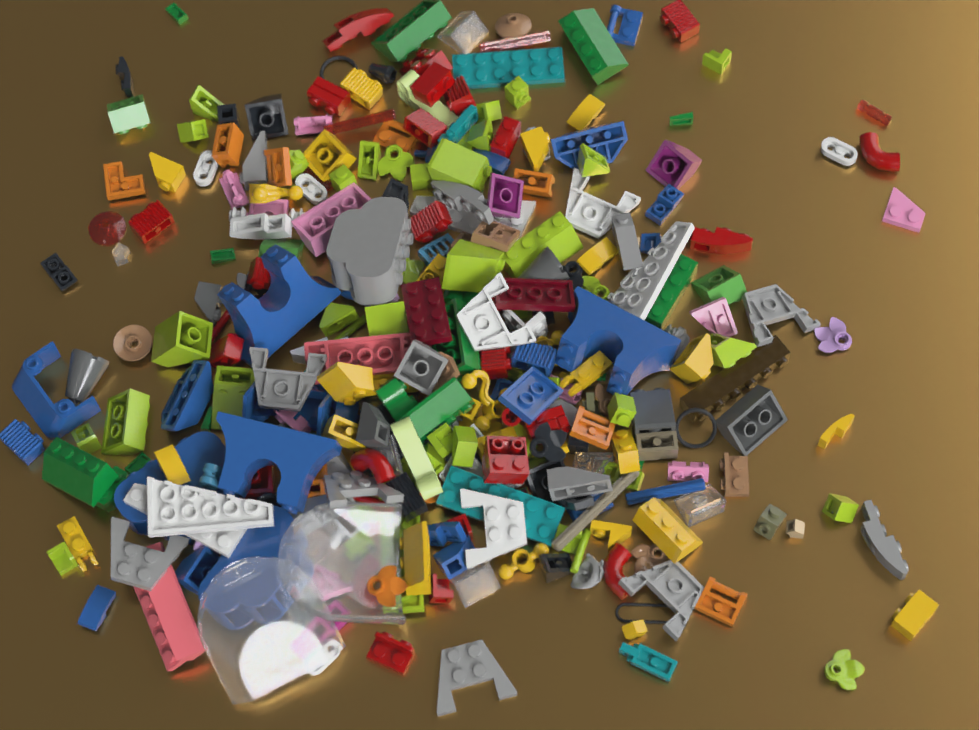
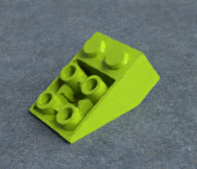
[211,366,255,430]

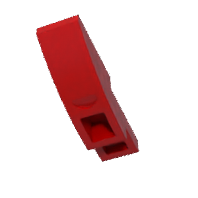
[322,8,394,52]
[688,227,754,254]

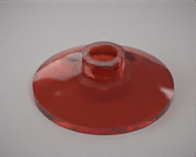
[88,211,127,246]

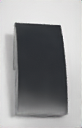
[116,57,134,98]
[40,252,78,292]

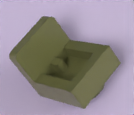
[582,392,606,418]
[754,504,787,540]

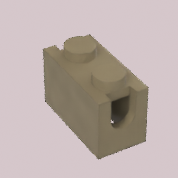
[635,431,678,461]

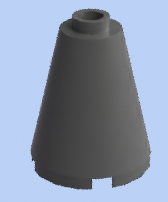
[518,246,570,280]
[65,349,110,405]

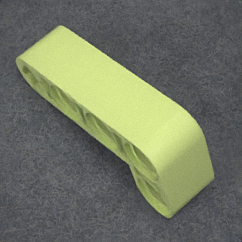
[397,70,459,130]
[390,417,443,500]

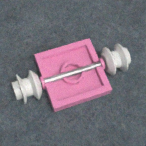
[229,199,305,227]

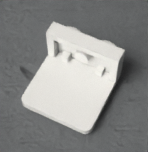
[502,310,548,339]

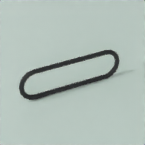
[615,603,668,624]

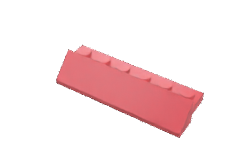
[304,332,412,385]
[133,542,206,671]

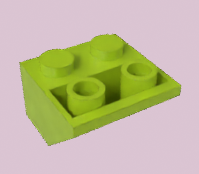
[710,333,756,368]

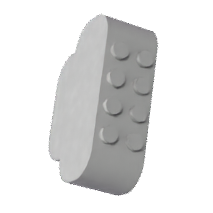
[326,197,413,306]

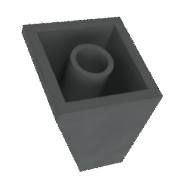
[630,388,676,441]

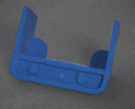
[12,341,101,441]
[242,381,333,436]

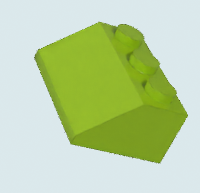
[101,389,150,455]

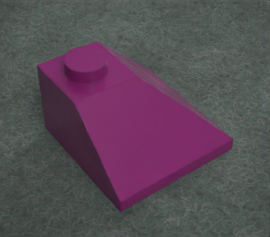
[646,140,703,189]

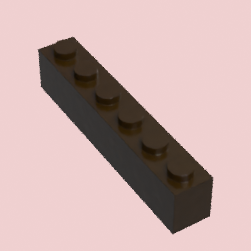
[679,335,790,423]

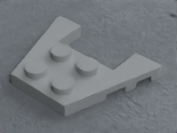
[742,284,821,347]
[249,347,327,412]
[323,471,404,509]
[111,517,189,591]
[618,560,704,641]
[437,640,517,717]

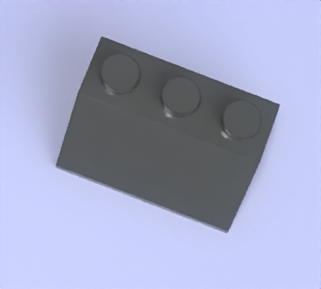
[715,385,788,456]

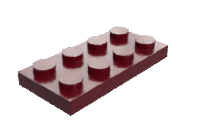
[401,277,452,346]
[494,277,575,312]

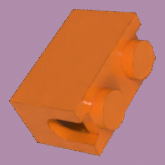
[211,122,244,168]
[513,168,555,198]

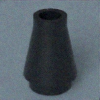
[368,63,397,84]

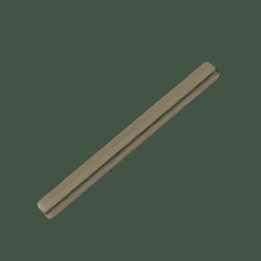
[552,471,640,551]

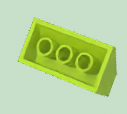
[503,211,584,278]

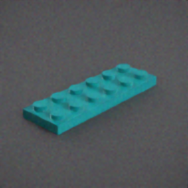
[452,47,565,89]
[436,466,565,547]

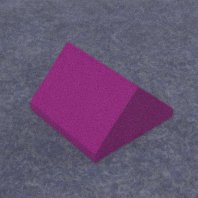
[487,173,524,219]

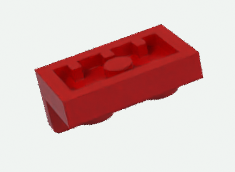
[366,631,415,675]

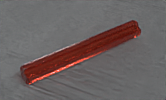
[479,31,551,53]
[323,109,396,134]

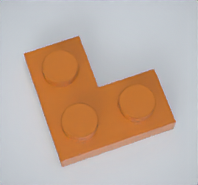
[103,161,146,200]

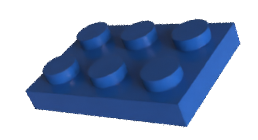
[498,366,564,425]

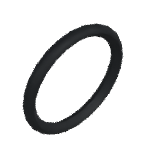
[320,56,358,87]
[675,408,717,448]

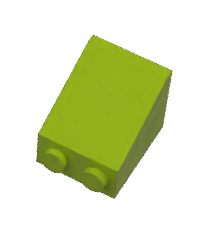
[427,138,492,192]
[442,239,505,293]
[365,301,409,336]
[151,311,213,367]

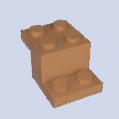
[448,221,521,252]

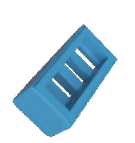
[417,233,454,267]

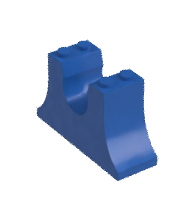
[217,244,341,367]
[555,286,681,395]
[216,411,342,515]

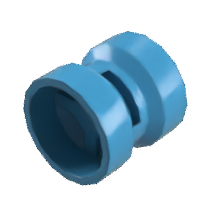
[198,463,223,490]

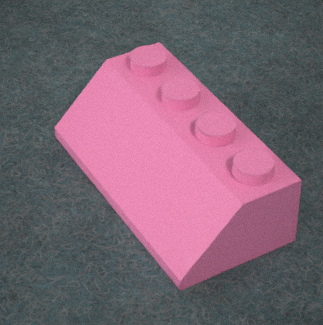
[291,183,371,257]

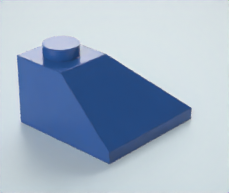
[175,545,219,595]

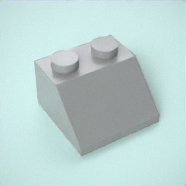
[394,339,449,395]

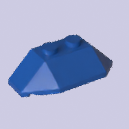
[550,121,628,170]
[161,360,214,431]

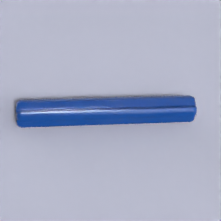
[626,478,706,505]

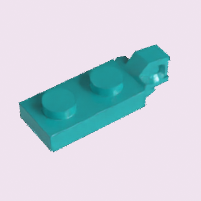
[438,104,478,145]
[619,642,678,682]

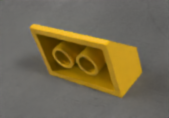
[632,498,703,564]
[400,521,432,596]

